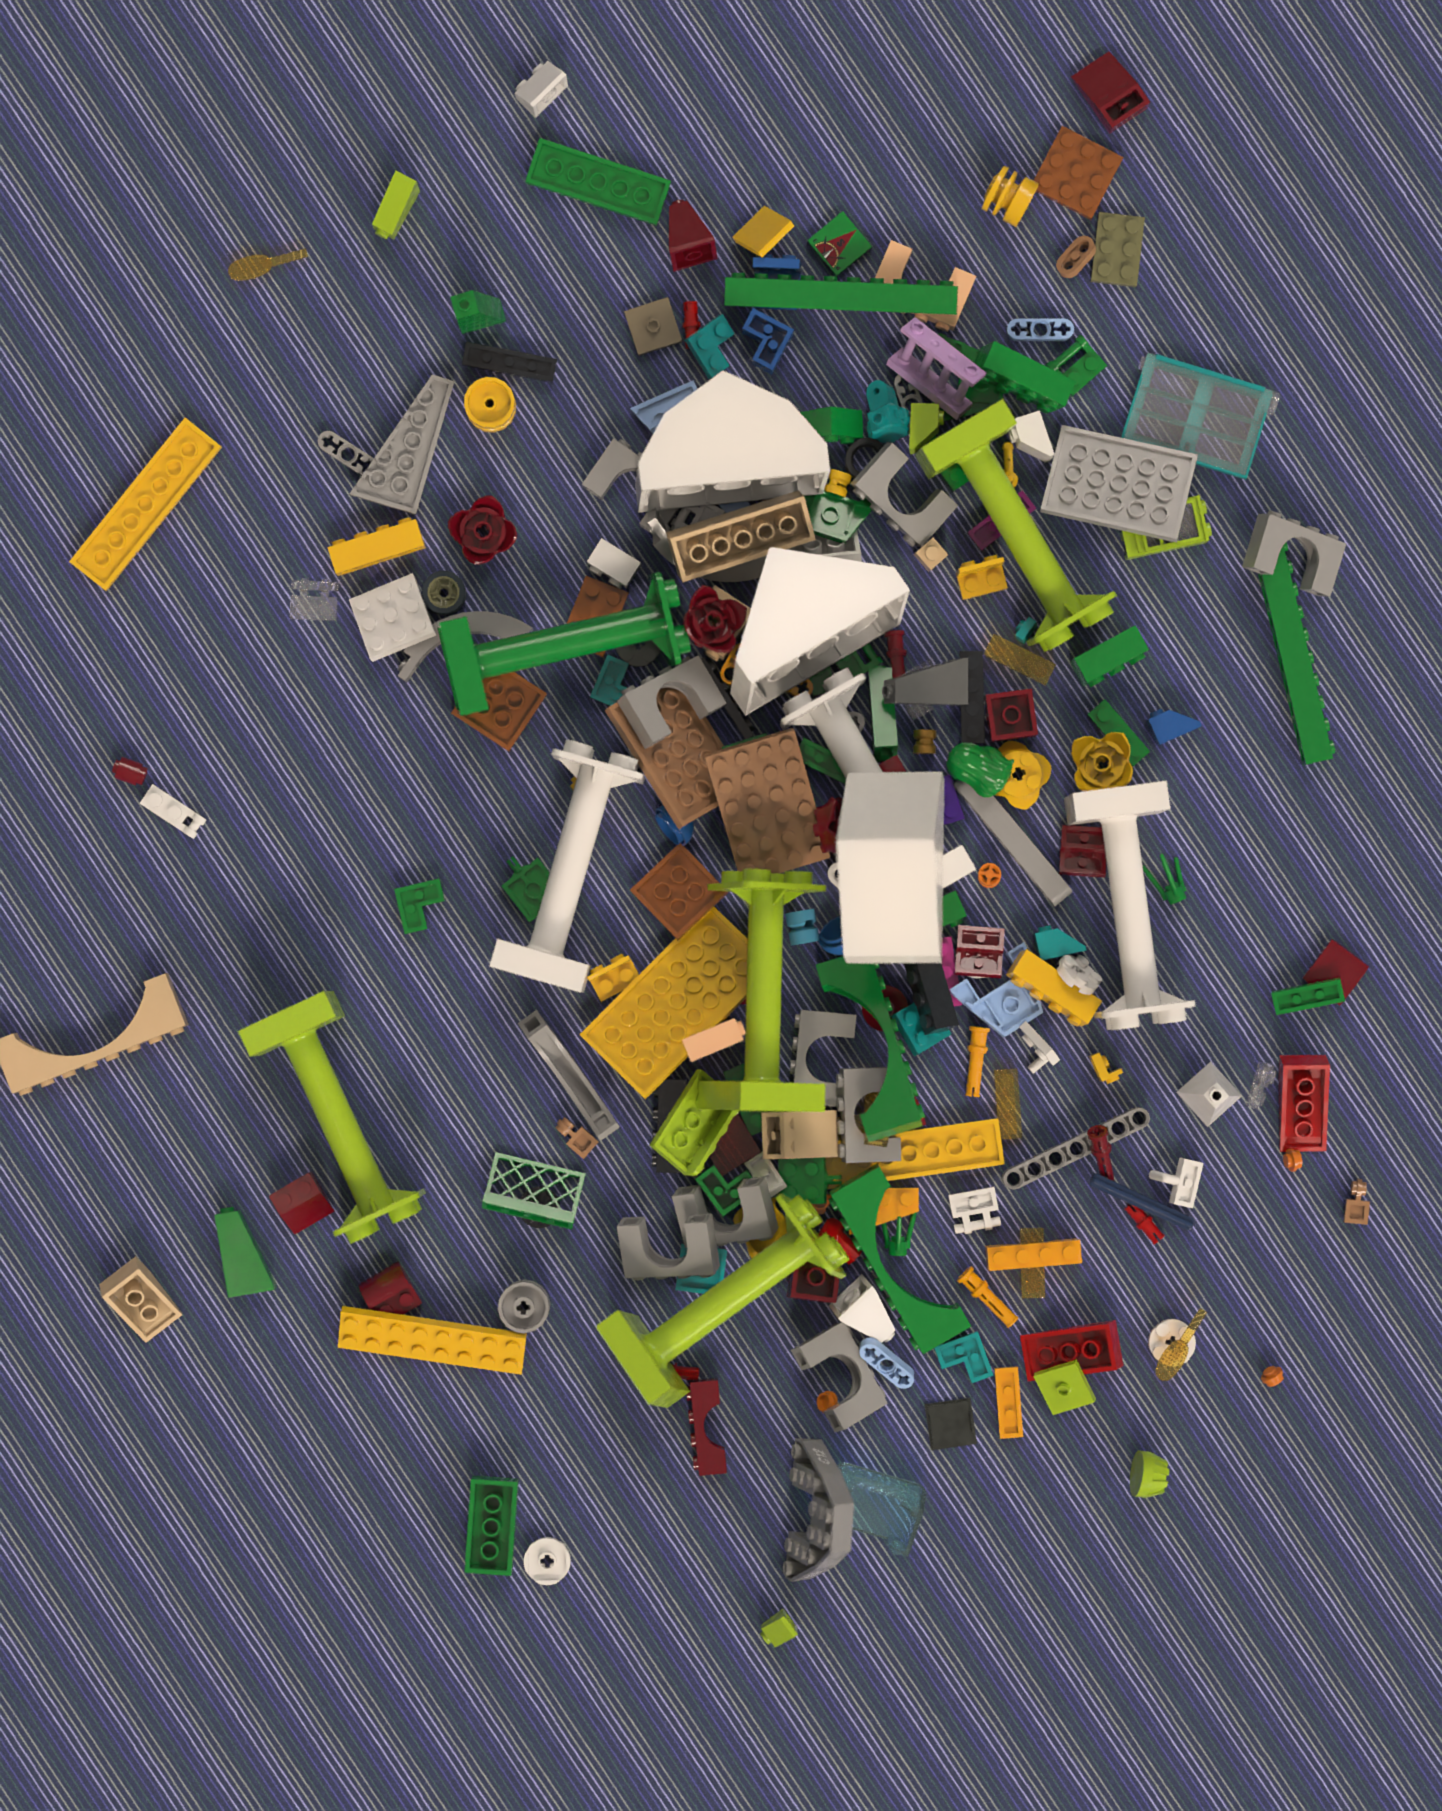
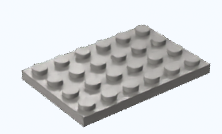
[1040,425,1198,543]

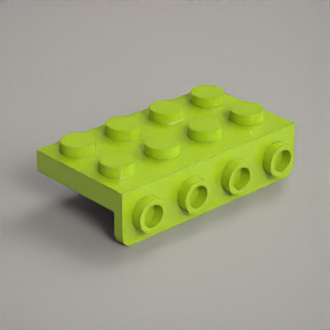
[649,1069,739,1176]

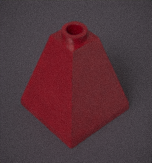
[669,199,718,272]

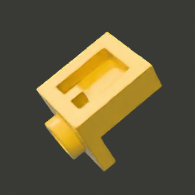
[1089,1052,1123,1084]

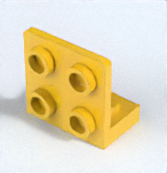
[956,555,1008,600]
[587,954,639,1002]

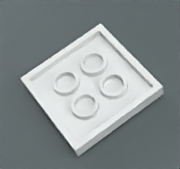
[349,573,436,662]

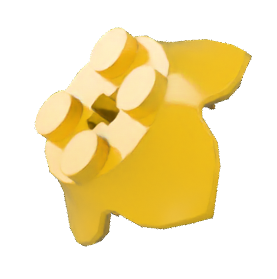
[1071,732,1133,792]
[995,741,1051,810]

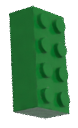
[974,341,1076,413]
[464,1475,519,1576]

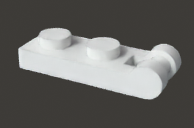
[140,784,206,839]

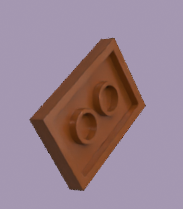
[567,576,629,657]

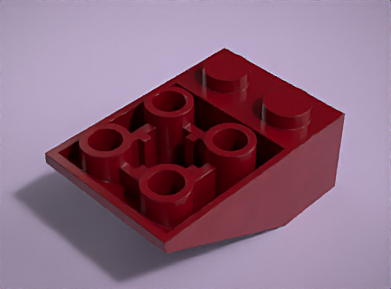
[1071,51,1150,134]

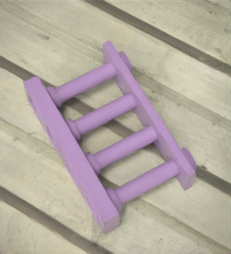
[886,317,986,420]

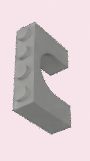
[582,439,680,535]
[850,442,958,547]
[1242,511,1346,597]
[617,655,726,749]
[790,1010,856,1107]
[836,1067,901,1163]
[672,1177,779,1248]
[617,1214,720,1280]
[791,1322,888,1432]

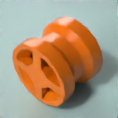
[978,863,1001,888]

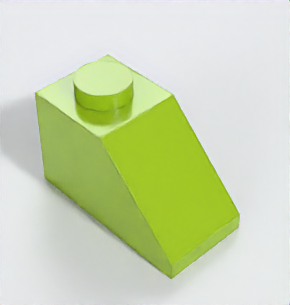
[909,403,944,454]
[760,1609,798,1647]

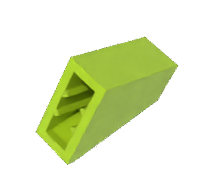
[372,171,420,240]

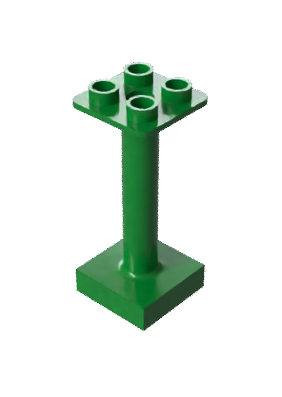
[436,572,691,716]

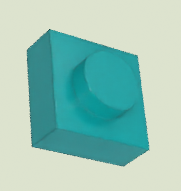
[1015,617,1038,644]

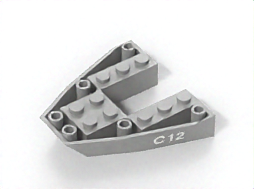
[783,1438,854,1582]

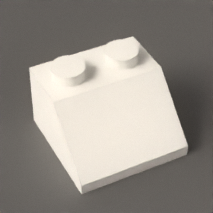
[515,61,568,118]
[1008,410,1054,462]

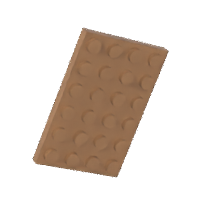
[605,687,724,829]
[704,728,830,873]

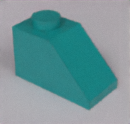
[1033,925,1086,960]

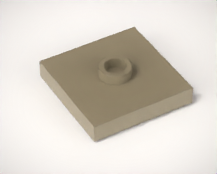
[624,297,682,356]

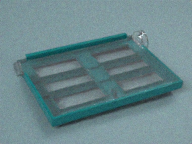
[1121,353,1281,480]

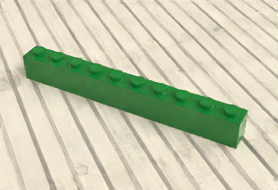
[724,273,959,315]
[1258,542,1335,766]

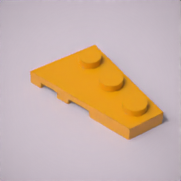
[849,1188,919,1235]

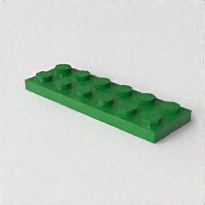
[525,138,671,226]

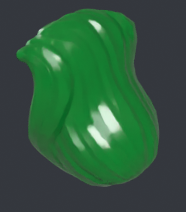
[946,743,1014,798]

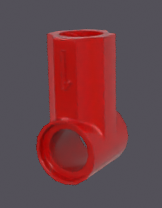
[818,1218,862,1264]

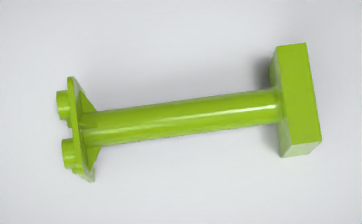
[915,399,1117,652]
[698,869,826,1112]
[238,991,426,1244]
[595,1193,850,1408]

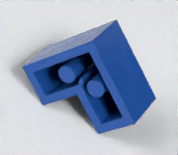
[742,308,794,375]

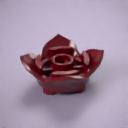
[448,495,517,565]
[683,585,747,653]
[813,797,843,854]

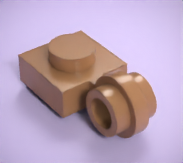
[555,1117,599,1159]
[1343,1179,1370,1225]

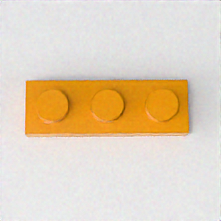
[994,1366,1023,1439]

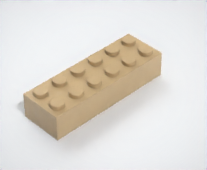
[666,490,816,582]

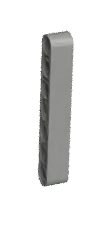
[953,780,1073,907]
[1002,1107,1150,1190]

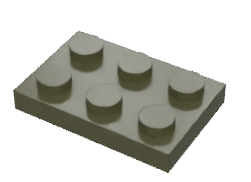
[1090,212,1145,287]

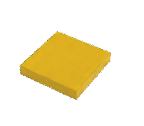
[732,205,794,258]

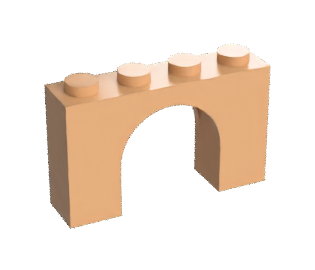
[875,240,976,332]
[682,1018,746,1062]

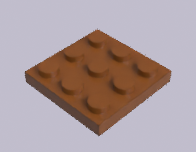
[1034,126,1124,220]
[451,672,547,752]
[630,843,728,940]

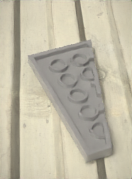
[349,374,454,515]

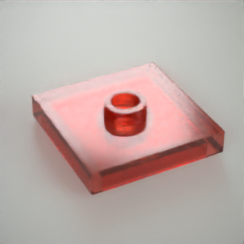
[709,1113,761,1176]

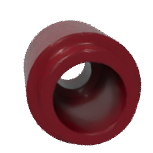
[112,757,148,786]

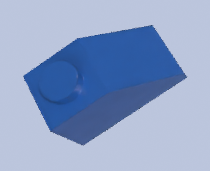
[1146,709,1202,746]

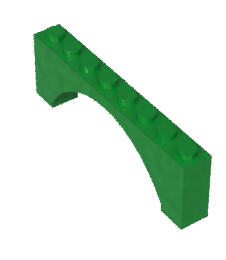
[816,956,925,1142]
[828,1164,971,1354]

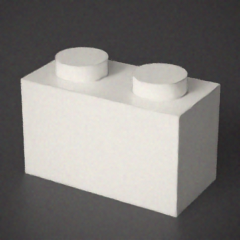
[587,538,641,589]

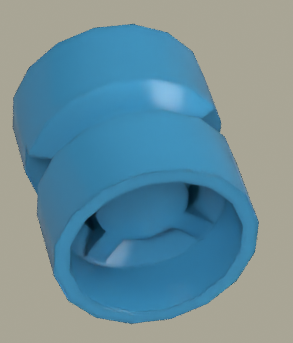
[785,909,820,946]

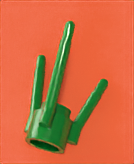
[1143,854,1187,905]
[881,1213,917,1256]

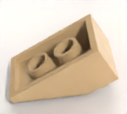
[99,1256,182,1343]

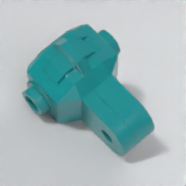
[866,380,910,443]

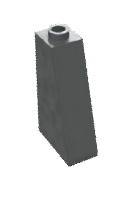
[882,658,968,706]

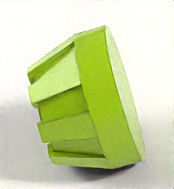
[1130,1450,1169,1498]

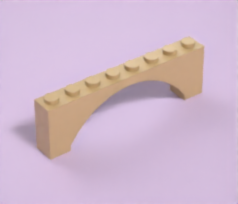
[0,973,189,1096]

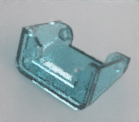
[838,1463,926,1557]

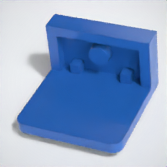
[753,254,802,310]

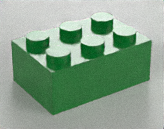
[1070,625,1149,688]

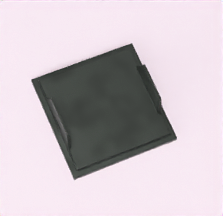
[924,1398,977,1450]

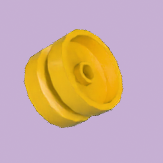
[464,377,516,432]

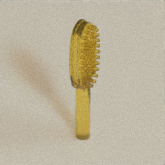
[228,248,308,281]
[1155,1308,1208,1381]

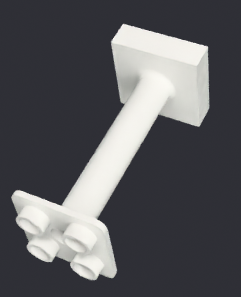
[780,668,976,888]
[490,739,645,993]
[1064,781,1195,1030]

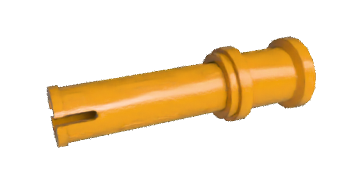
[965,1026,990,1097]
[957,1266,1018,1328]

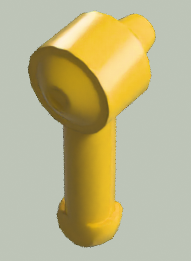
[1002,441,1018,488]

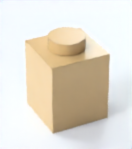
[913,538,948,572]

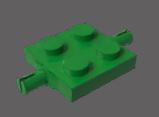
[502,856,550,923]
[778,1157,842,1204]

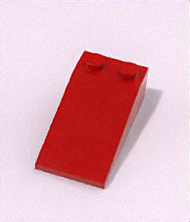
[1278,1055,1330,1152]
[1020,1320,1124,1381]

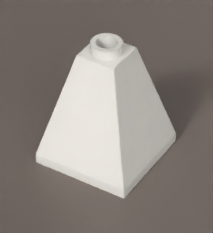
[1176,1061,1242,1127]
[829,1274,895,1343]

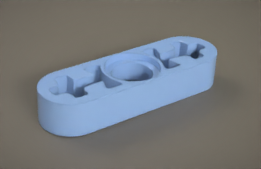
[1006,318,1074,341]
[859,1337,914,1389]

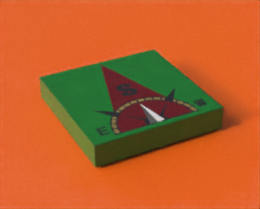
[807,211,872,277]

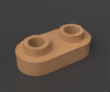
[1056,236,1096,278]

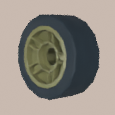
[422,571,466,616]

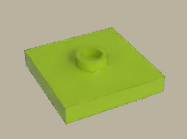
[1033,1359,1096,1415]

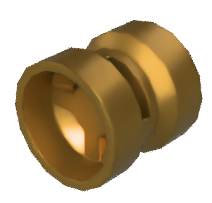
[913,729,936,754]

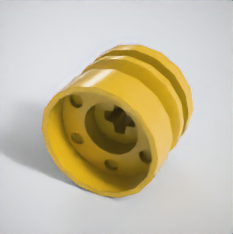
[982,165,1039,227]

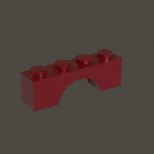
[686,1378,727,1476]

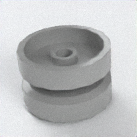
[498,1279,551,1333]

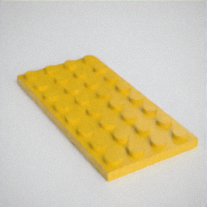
[580,907,748,1099]

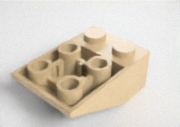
[761,1110,838,1159]

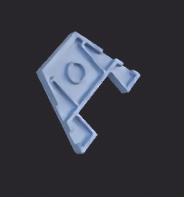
[949,942,1043,1038]

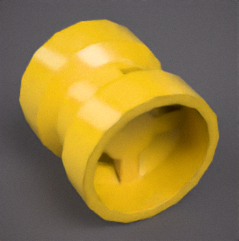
[824,469,852,498]

